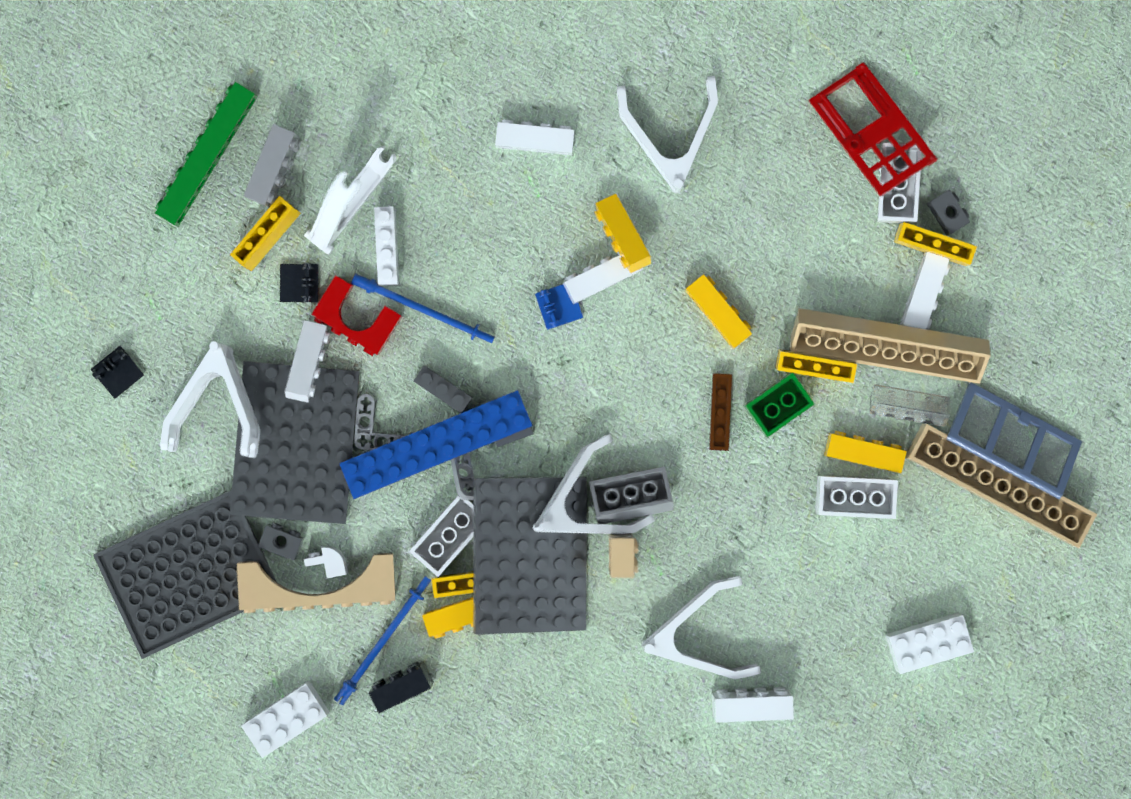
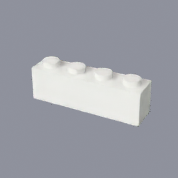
[495,120,574,155]
[374,206,399,286]
[563,252,643,304]
[900,252,950,330]
[285,320,330,403]

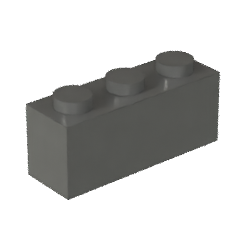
[413,365,473,413]

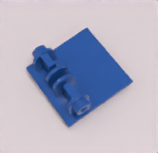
[535,284,583,330]

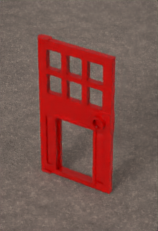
[809,62,938,197]

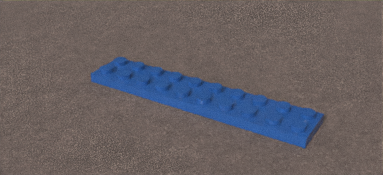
[339,390,533,499]

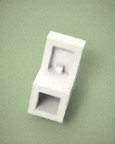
[304,546,348,578]

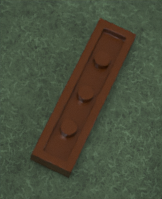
[709,373,732,451]

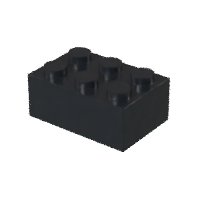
[369,661,434,714]

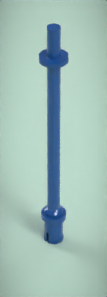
[351,273,495,343]
[334,576,431,705]

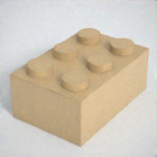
[609,534,638,578]

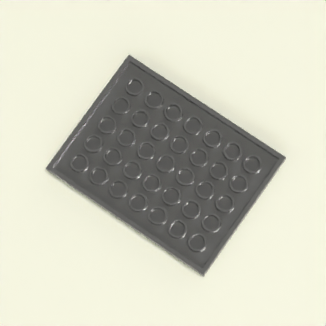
[230,361,360,524]
[473,477,587,635]
[93,490,277,659]

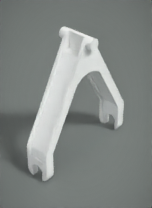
[617,76,718,193]
[304,146,396,255]
[160,341,260,457]
[533,434,655,534]
[641,576,761,679]

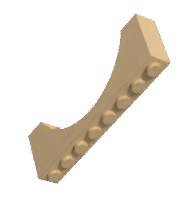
[237,553,395,613]

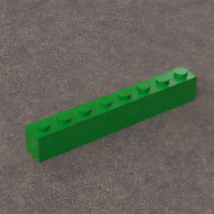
[155,82,258,227]

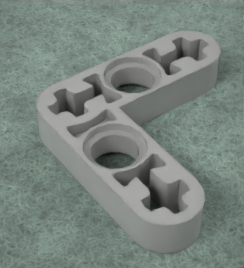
[354,394,405,450]
[451,452,474,500]

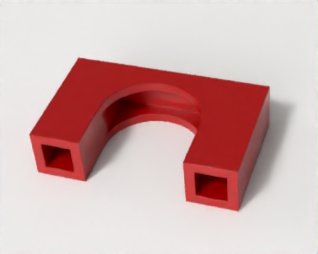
[311,275,403,356]

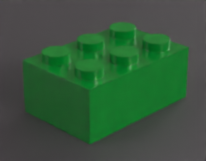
[743,373,815,437]

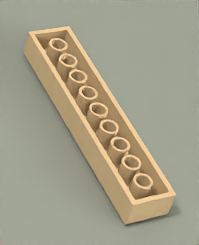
[790,308,991,384]
[905,424,1097,548]

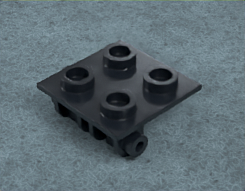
[280,263,318,302]
[90,345,144,399]

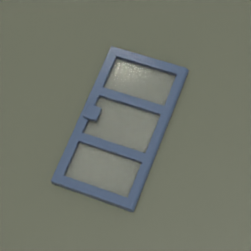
[946,382,1082,499]

